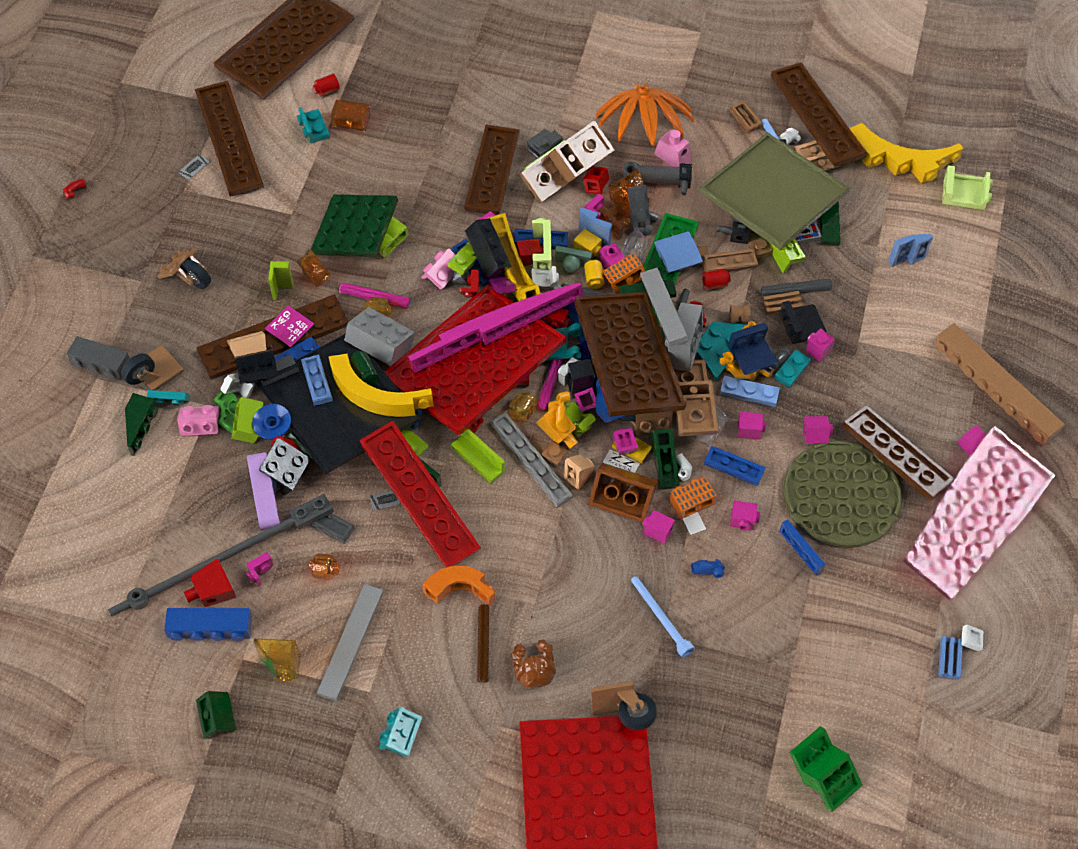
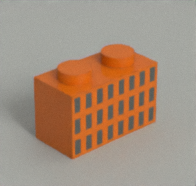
[602,252,645,294]
[669,477,717,520]

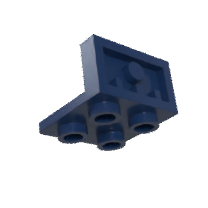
[727,322,778,375]

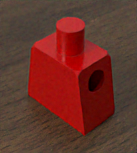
[184,558,236,607]

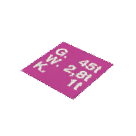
[265,306,314,347]

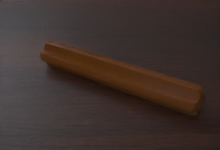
[477,604,489,683]

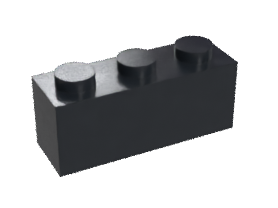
[465,218,511,279]

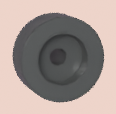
[452,271,470,285]

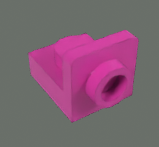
[585,193,604,219]
[613,428,638,455]
[246,552,274,586]

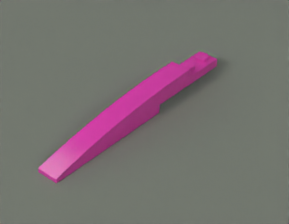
[408,282,583,373]

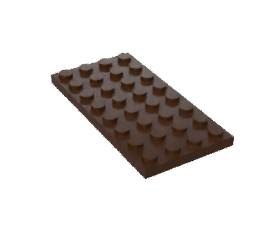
[214,0,354,100]
[574,292,686,417]

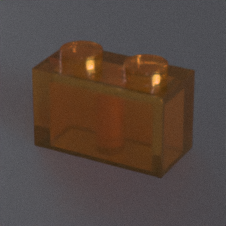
[331,100,370,132]

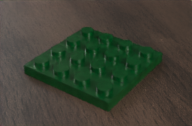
[310,194,398,257]

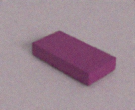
[488,276,516,294]

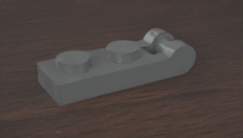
[628,185,652,237]

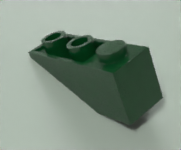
[125,393,158,456]

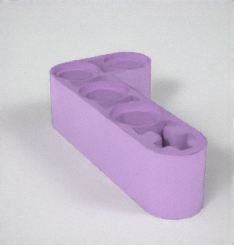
[247,452,280,530]

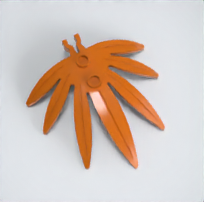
[596,84,694,146]

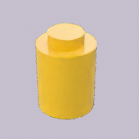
[584,260,605,289]

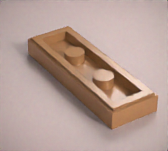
[701,248,758,272]

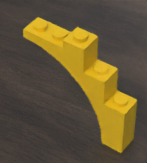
[849,123,963,184]

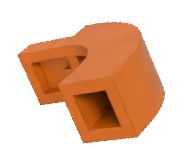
[422,566,495,606]

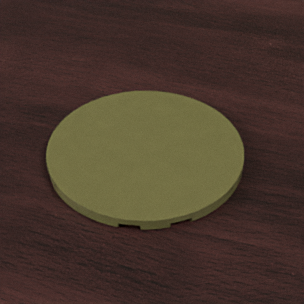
[783,441,901,548]

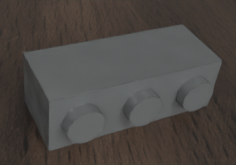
[66,336,130,380]

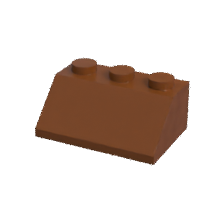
[588,463,658,522]

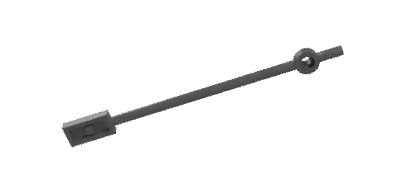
[108,494,334,616]

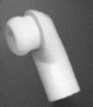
[676,453,692,481]

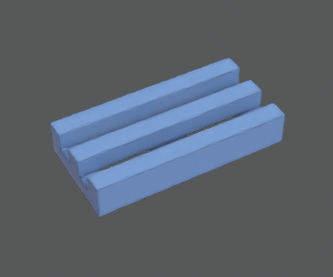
[938,636,962,680]

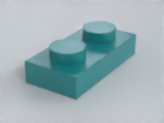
[774,349,811,388]
[147,390,190,405]

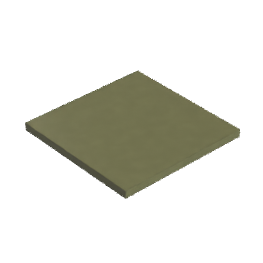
[698,132,849,250]

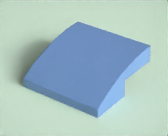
[579,207,612,247]
[654,231,703,274]
[888,234,933,267]

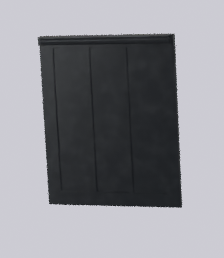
[257,333,423,475]

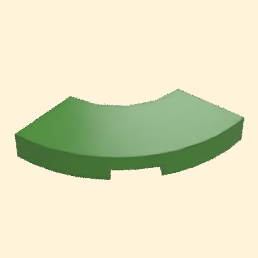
[214,391,238,433]

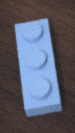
[720,376,780,407]

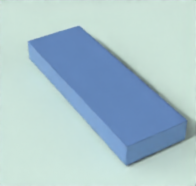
[301,355,333,406]

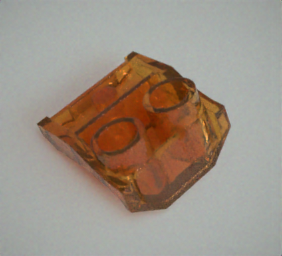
[608,168,649,218]

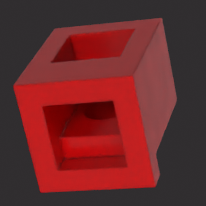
[583,166,610,195]
[541,308,571,329]

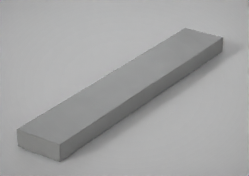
[640,268,688,347]
[490,412,573,508]
[317,584,383,702]

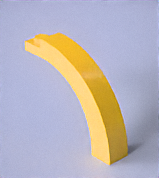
[489,213,541,301]
[329,354,434,417]

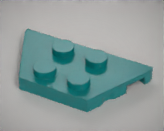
[696,322,746,381]

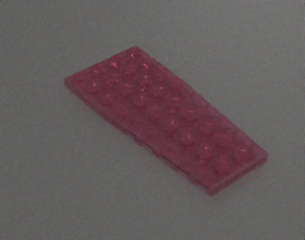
[903,426,1055,600]

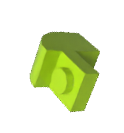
[564,402,596,438]

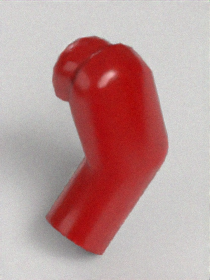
[63,179,86,199]

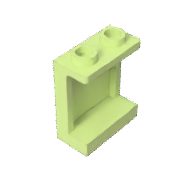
[942,166,993,210]
[532,218,552,270]

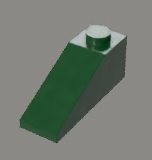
[650,428,680,488]

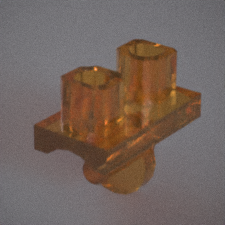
[599,206,629,240]
[297,250,330,287]

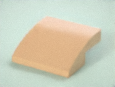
[793,140,840,171]

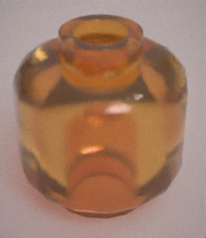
[308,553,340,580]

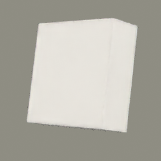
[962,625,983,651]

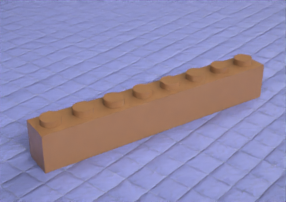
[935,323,1065,446]

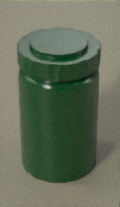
[349,351,379,386]

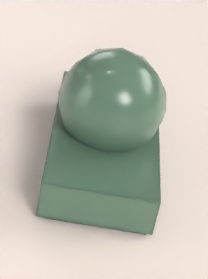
[555,246,592,273]

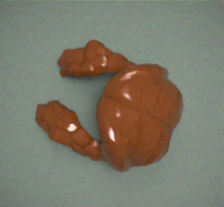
[512,639,556,689]

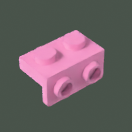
[421,248,455,290]
[177,405,219,436]

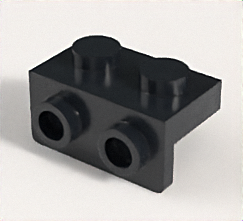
[235,349,278,384]

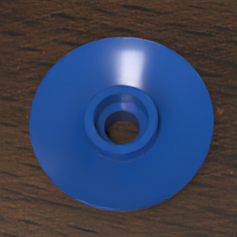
[252,404,291,440]

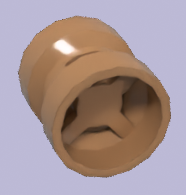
[729,305,750,324]

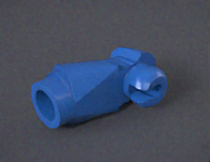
[691,559,725,578]

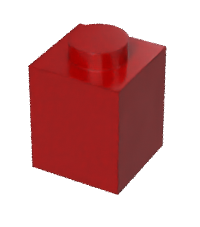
[517,239,544,266]

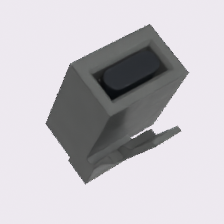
[527,129,563,159]

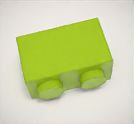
[231,397,263,444]

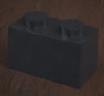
[567,359,597,399]

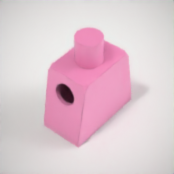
[654,130,691,167]

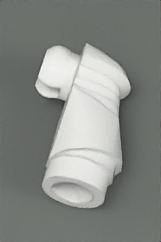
[779,128,801,145]

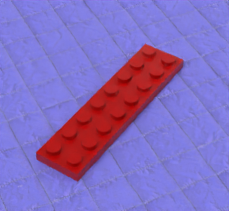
[359,421,481,568]

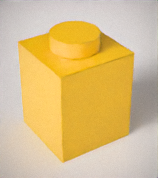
[573,228,602,259]

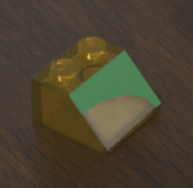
[253,638,301,681]

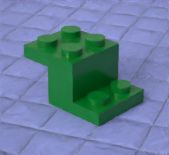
[789,726,863,812]

